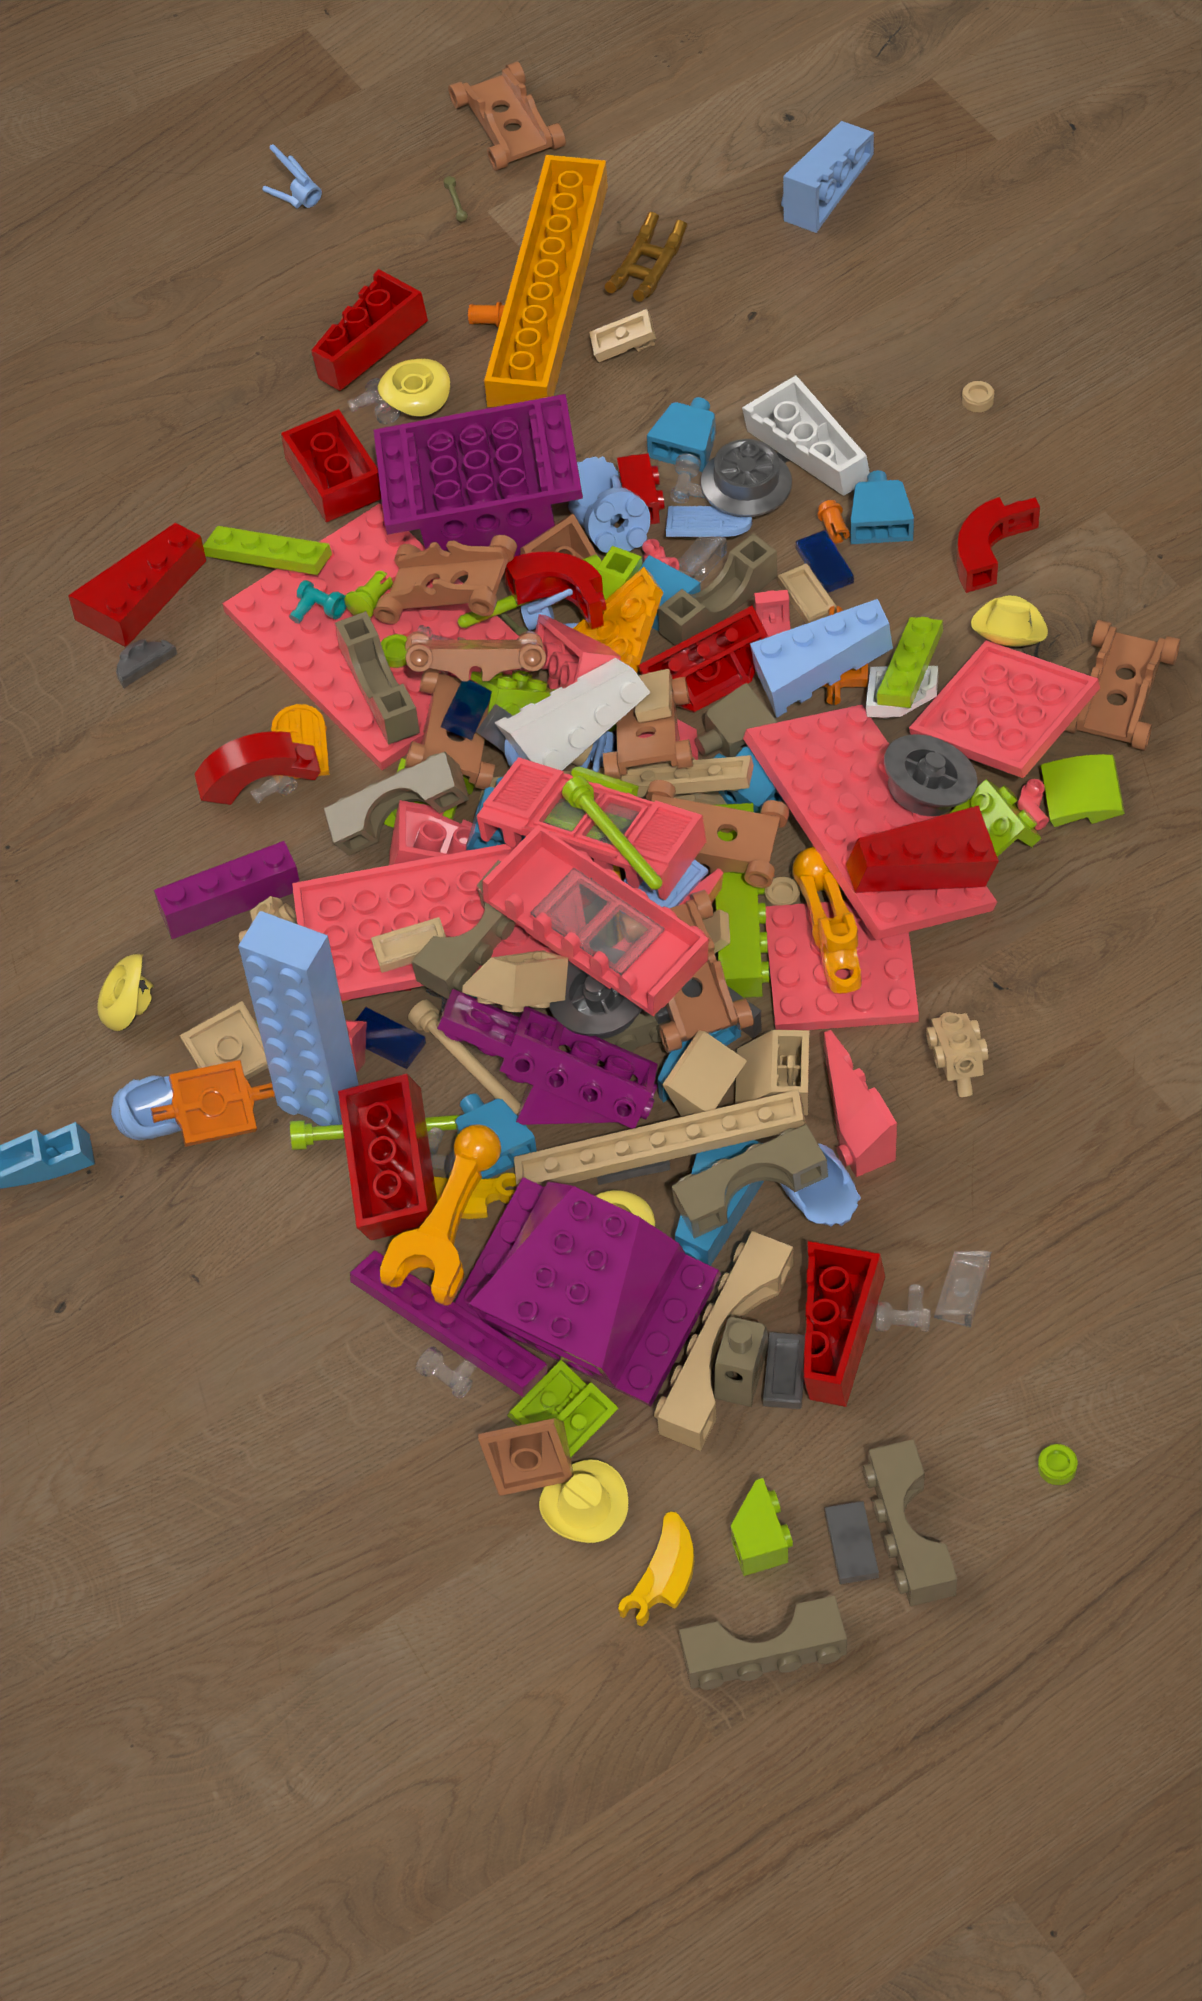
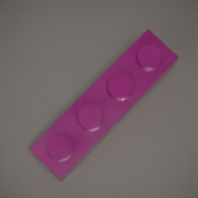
[154,841,300,939]

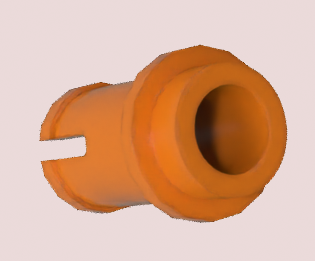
[468,302,505,327]
[817,500,850,543]

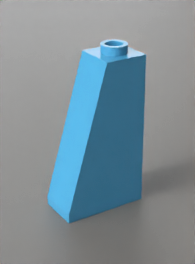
[675,1140,764,1266]

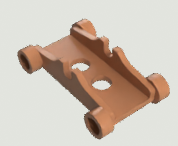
[448,61,566,171]
[374,535,517,624]
[1064,620,1181,751]
[405,631,546,681]
[404,668,495,790]
[603,677,693,779]
[646,780,789,888]
[619,890,754,1053]

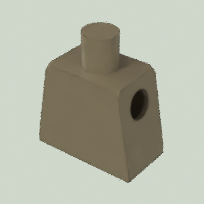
[695,683,777,757]
[714,1317,769,1407]

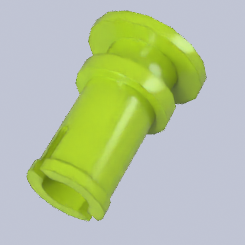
[344,571,393,618]

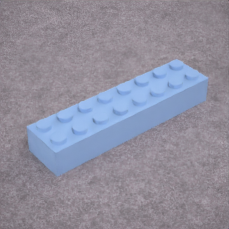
[238,911,359,1126]

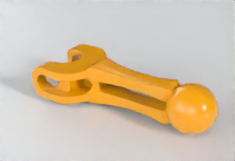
[792,847,862,993]
[380,1124,501,1305]

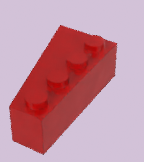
[846,805,999,893]

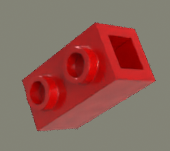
[617,453,665,525]

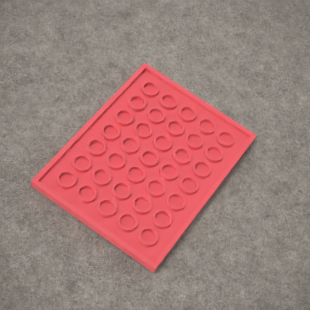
[222,503,531,771]

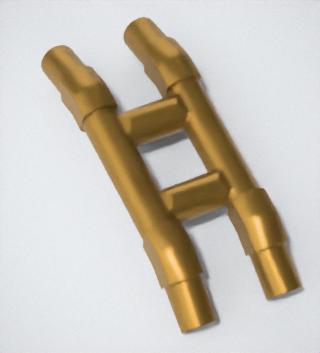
[605,212,688,302]

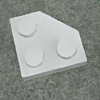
[866,666,939,718]

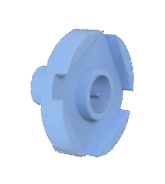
[584,487,650,553]

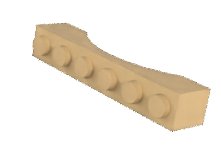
[654,1231,794,1451]

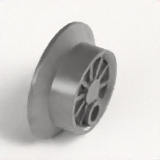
[701,439,792,517]
[884,734,977,816]
[550,948,642,1039]

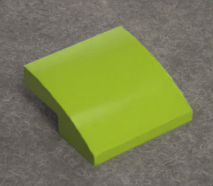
[1041,754,1125,827]
[507,1360,619,1458]

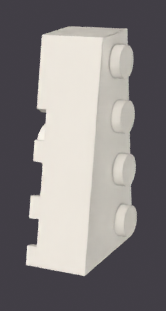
[742,375,870,496]
[495,658,651,771]

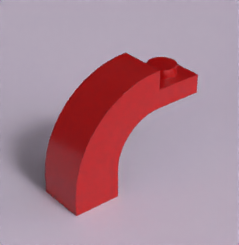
[957,497,1040,593]
[505,552,607,629]
[194,731,321,805]

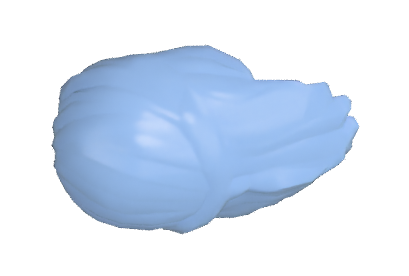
[568,456,622,528]
[111,1075,181,1140]
[780,1143,861,1227]

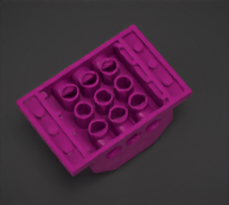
[373,394,583,557]
[455,1177,721,1407]

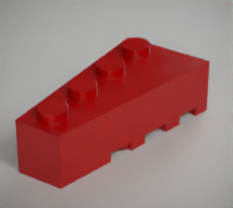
[311,269,428,391]
[68,523,206,647]
[804,1241,885,1407]

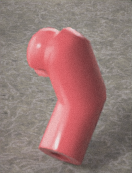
[642,539,679,570]
[1017,778,1049,830]

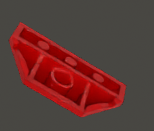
[637,605,768,713]

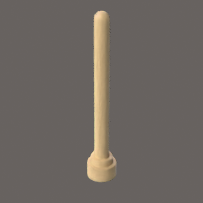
[408,999,521,1116]

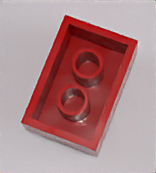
[281,409,382,522]

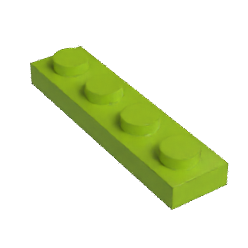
[203,526,332,575]
[877,617,943,708]

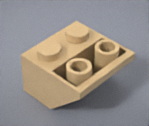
[462,950,568,1012]
[735,1030,809,1115]

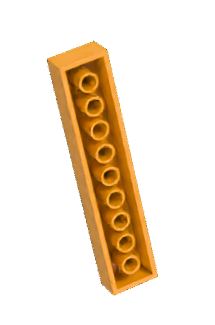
[484,155,608,407]

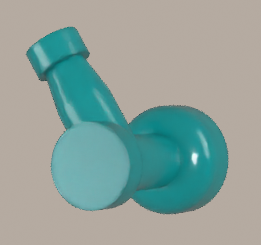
[289,580,346,624]

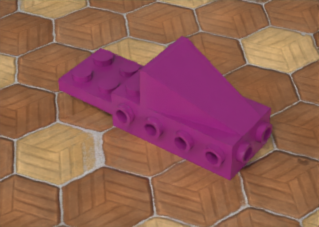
[437,988,658,1129]

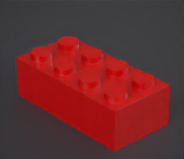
[338,1074,438,1241]

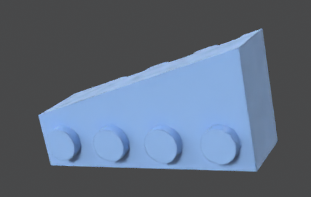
[781,121,874,233]
[750,599,893,717]

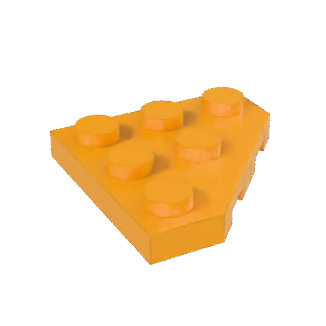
[572,567,663,673]

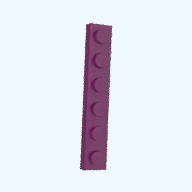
[350,1250,547,1397]

